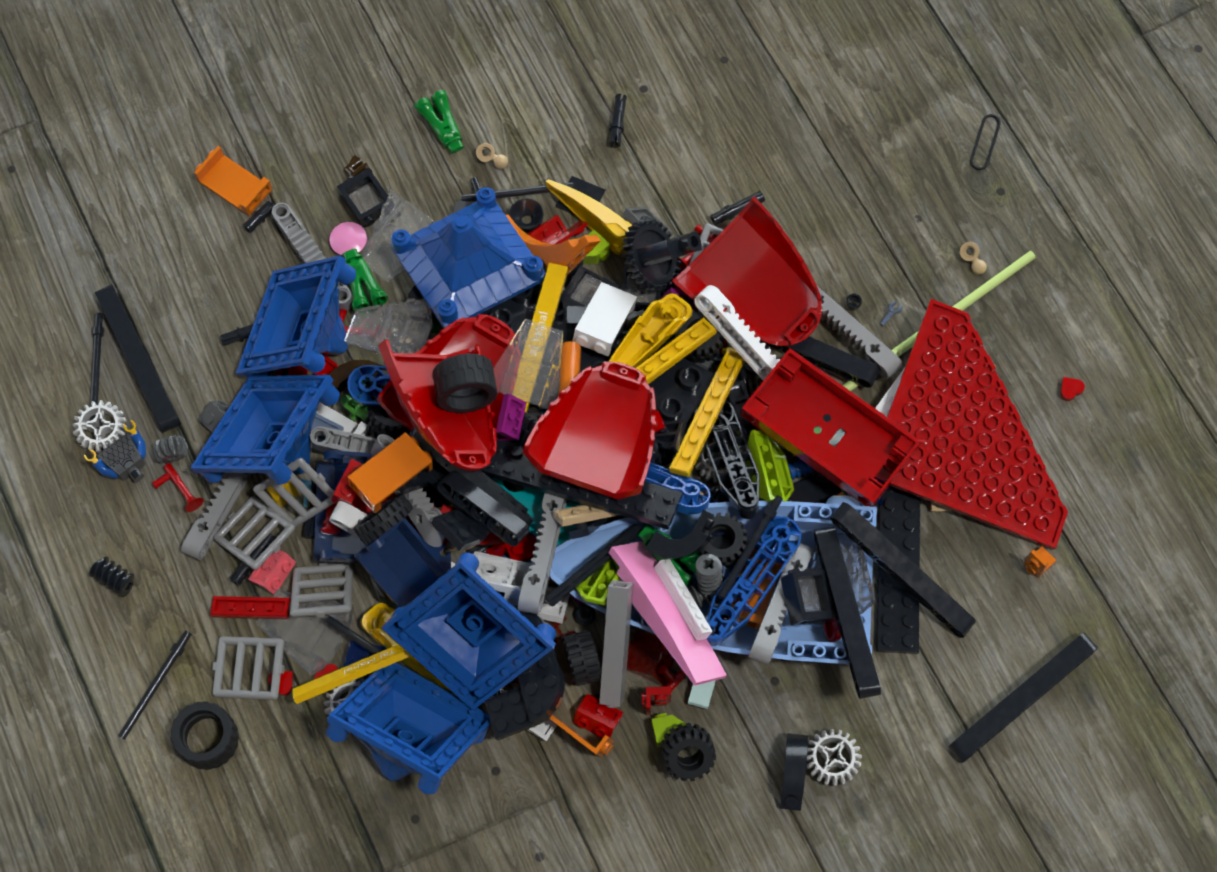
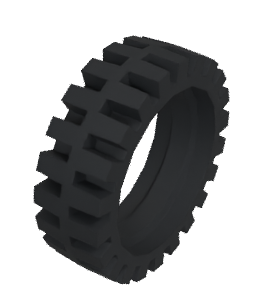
[353,493,413,544]

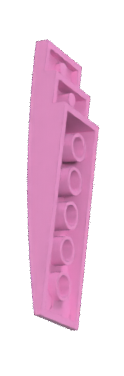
[609,541,726,686]

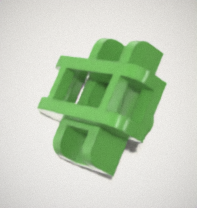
[340,394,368,421]

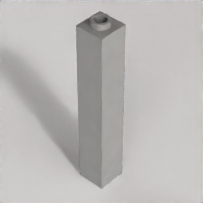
[599,580,633,708]

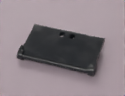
[787,473,842,504]

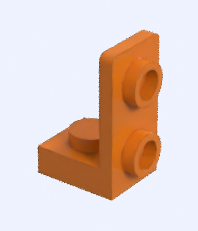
[1024,546,1056,578]

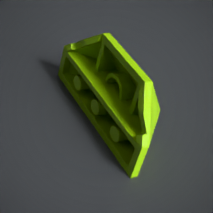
[745,430,794,502]
[575,558,622,605]

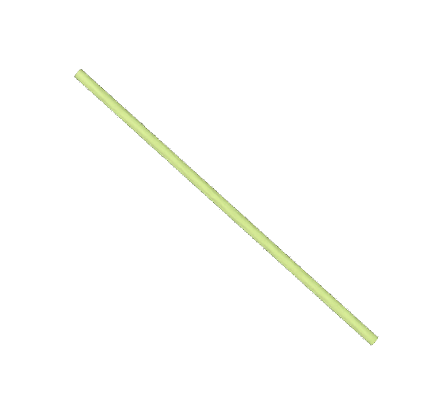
[843,251,1036,391]

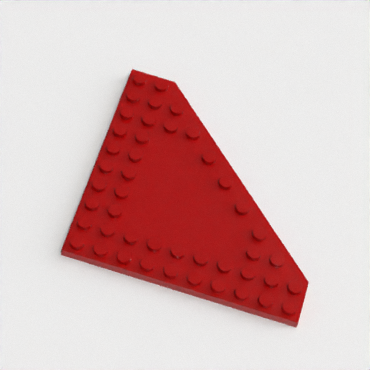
[874,299,1068,550]

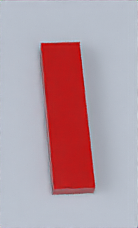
[210,596,291,619]

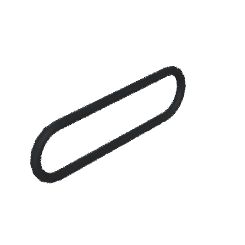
[970,114,1001,170]

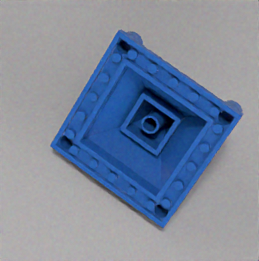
[390,187,546,329]
[236,255,356,377]
[190,375,340,485]
[382,553,556,710]
[326,662,491,795]

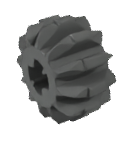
[153,435,188,463]

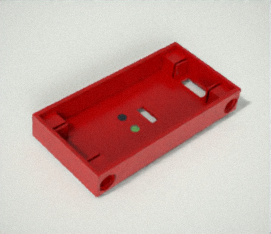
[741,348,921,507]

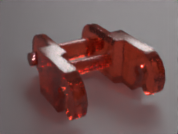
[552,616,576,644]

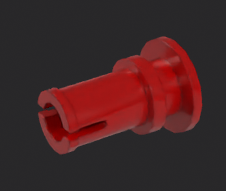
[321,503,341,535]

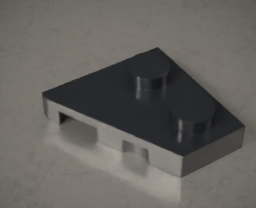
[654,419,687,453]

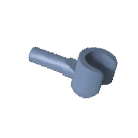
[880,302,903,326]

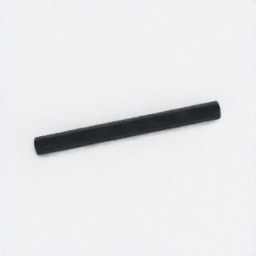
[545,524,642,607]

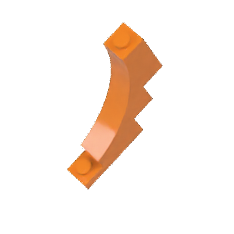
[506,215,601,275]

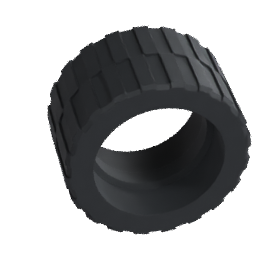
[432,353,498,413]
[171,701,239,770]

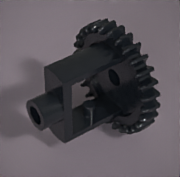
[622,218,702,292]

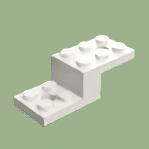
[474,551,570,624]

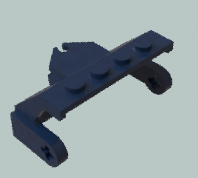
[313,450,371,563]
[354,517,451,608]

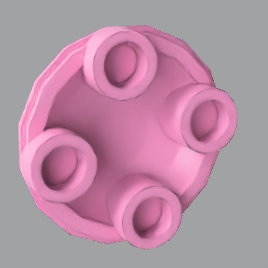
[329,222,368,256]

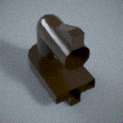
[344,155,373,179]

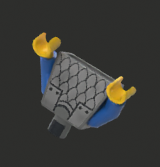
[83,420,146,482]

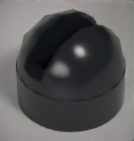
[846,293,862,310]

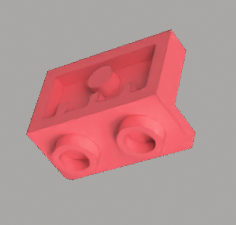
[248,550,296,595]

